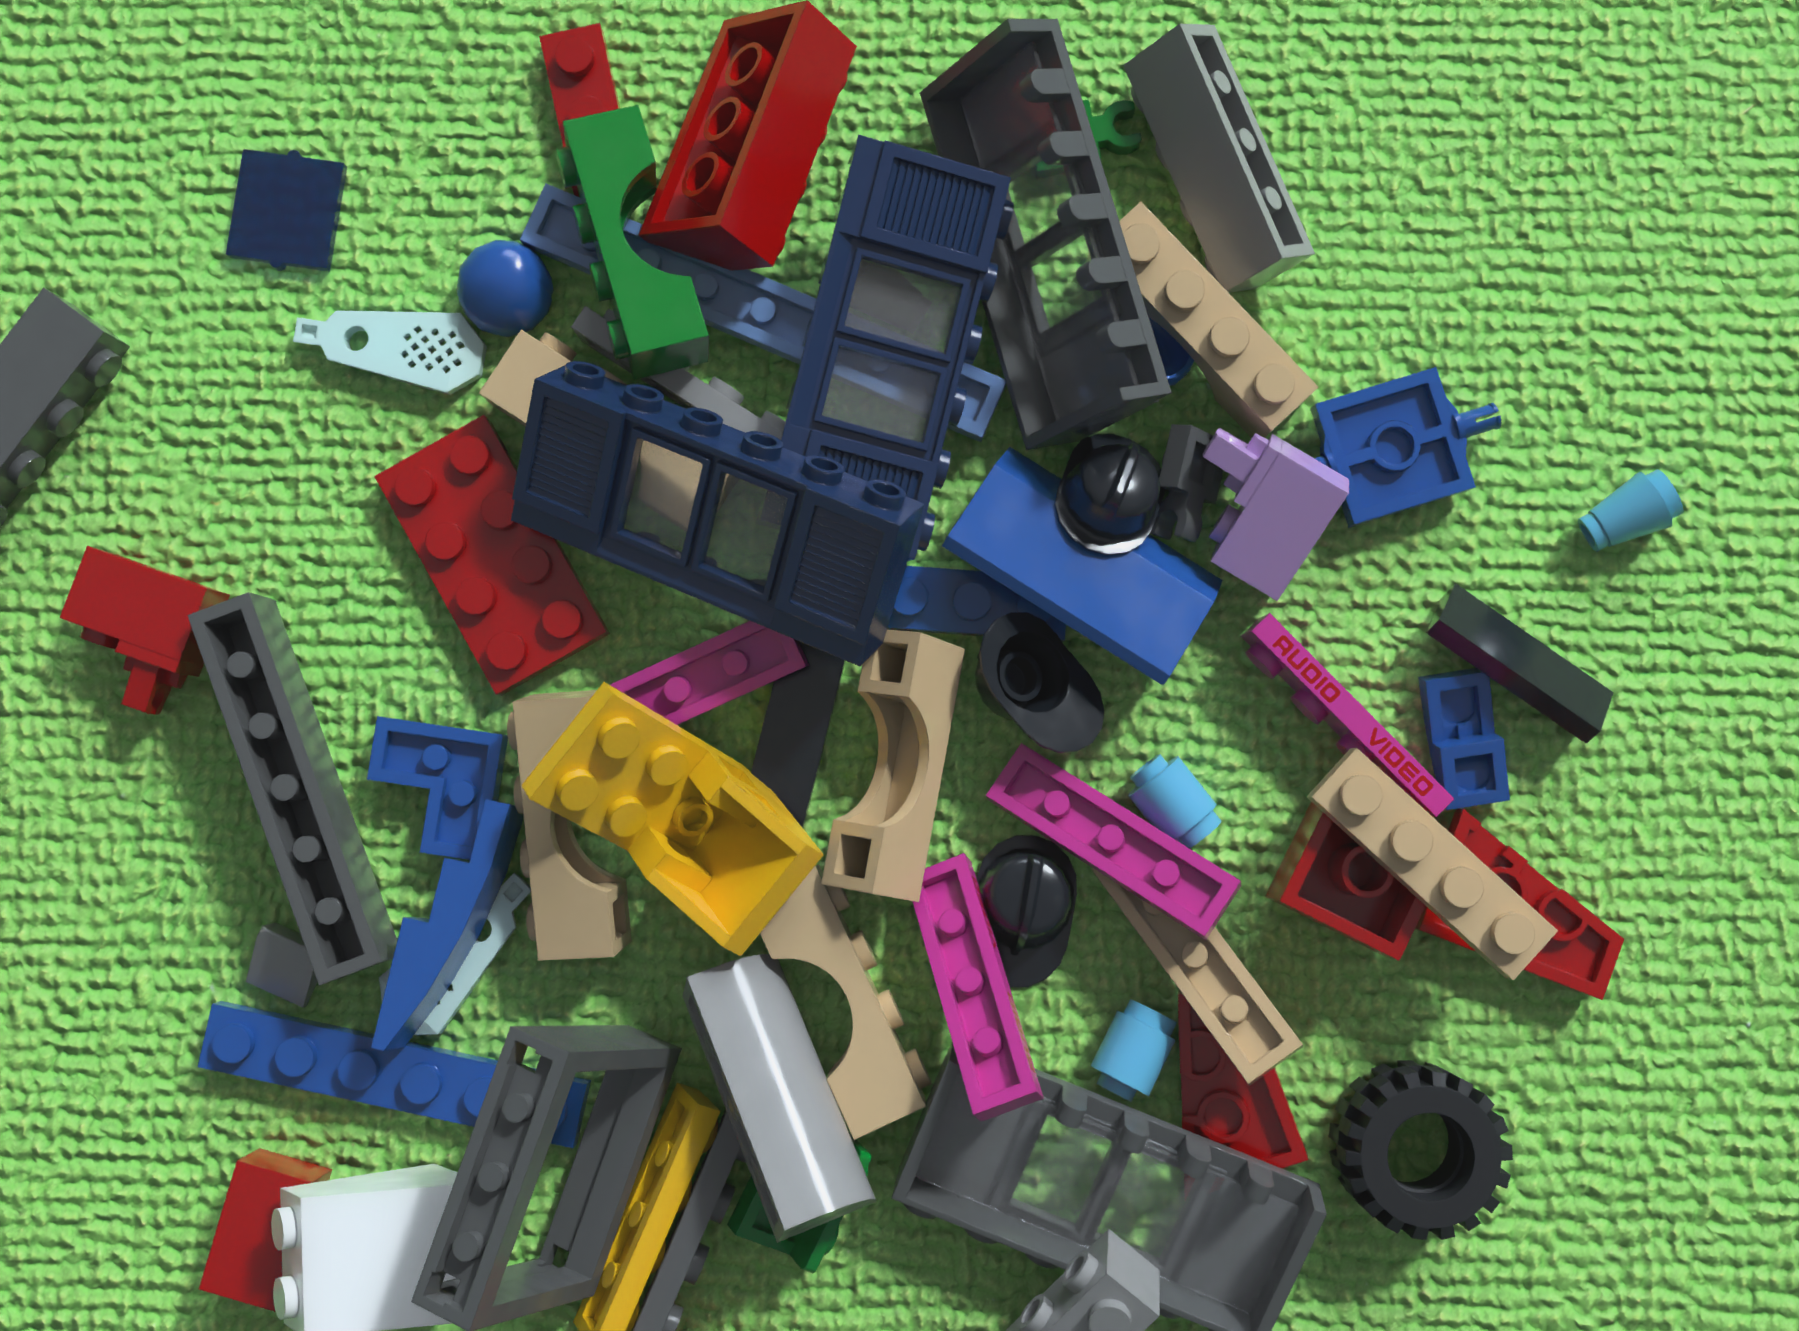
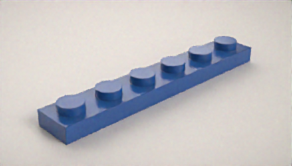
[197,1001,591,1148]

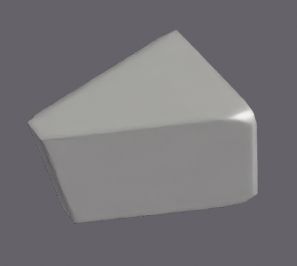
[246,923,318,1008]

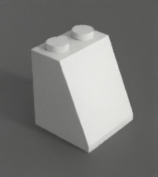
[271,1164,458,1331]

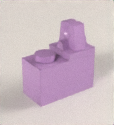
[1203,428,1349,601]

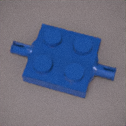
[1310,367,1501,528]

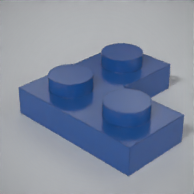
[367,716,508,860]

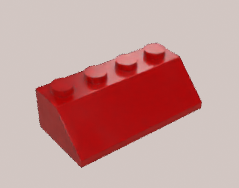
[638,0,857,271]

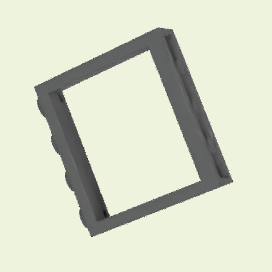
[411,1025,682,1331]

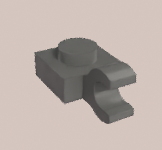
[1150,424,1223,542]

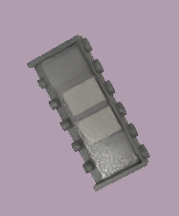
[920,19,1171,450]
[891,1042,1327,1331]

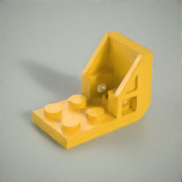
[521,682,824,956]

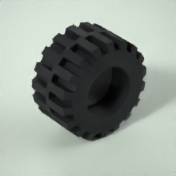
[1328,1060,1513,1240]

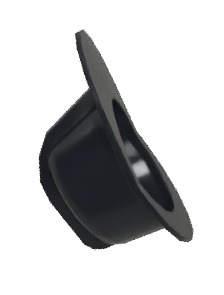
[1055,434,1165,556]
[975,612,1105,753]
[977,835,1077,987]

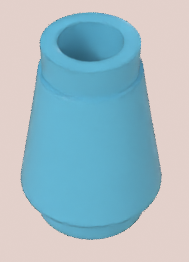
[1578,469,1684,552]

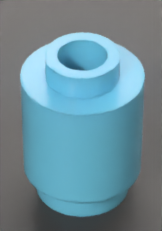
[1128,754,1221,849]
[1091,999,1177,1102]

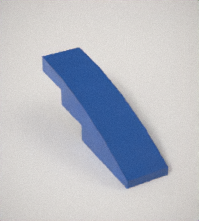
[371,799,524,1051]

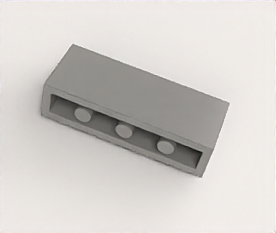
[683,954,876,1243]

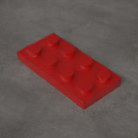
[374,415,610,696]

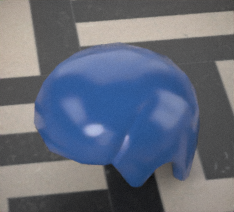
[456,240,554,337]

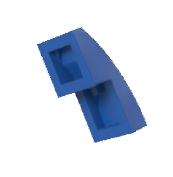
[1418,668,1510,810]

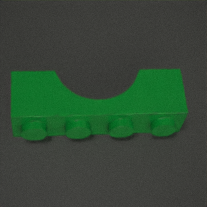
[555,105,709,380]

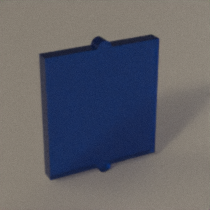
[226,149,347,272]

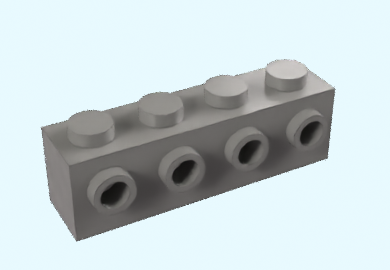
[1123,24,1315,293]
[1005,1229,1160,1331]

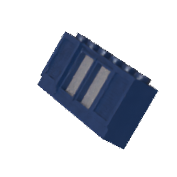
[757,135,1014,561]
[511,361,925,667]

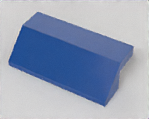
[942,447,1223,685]

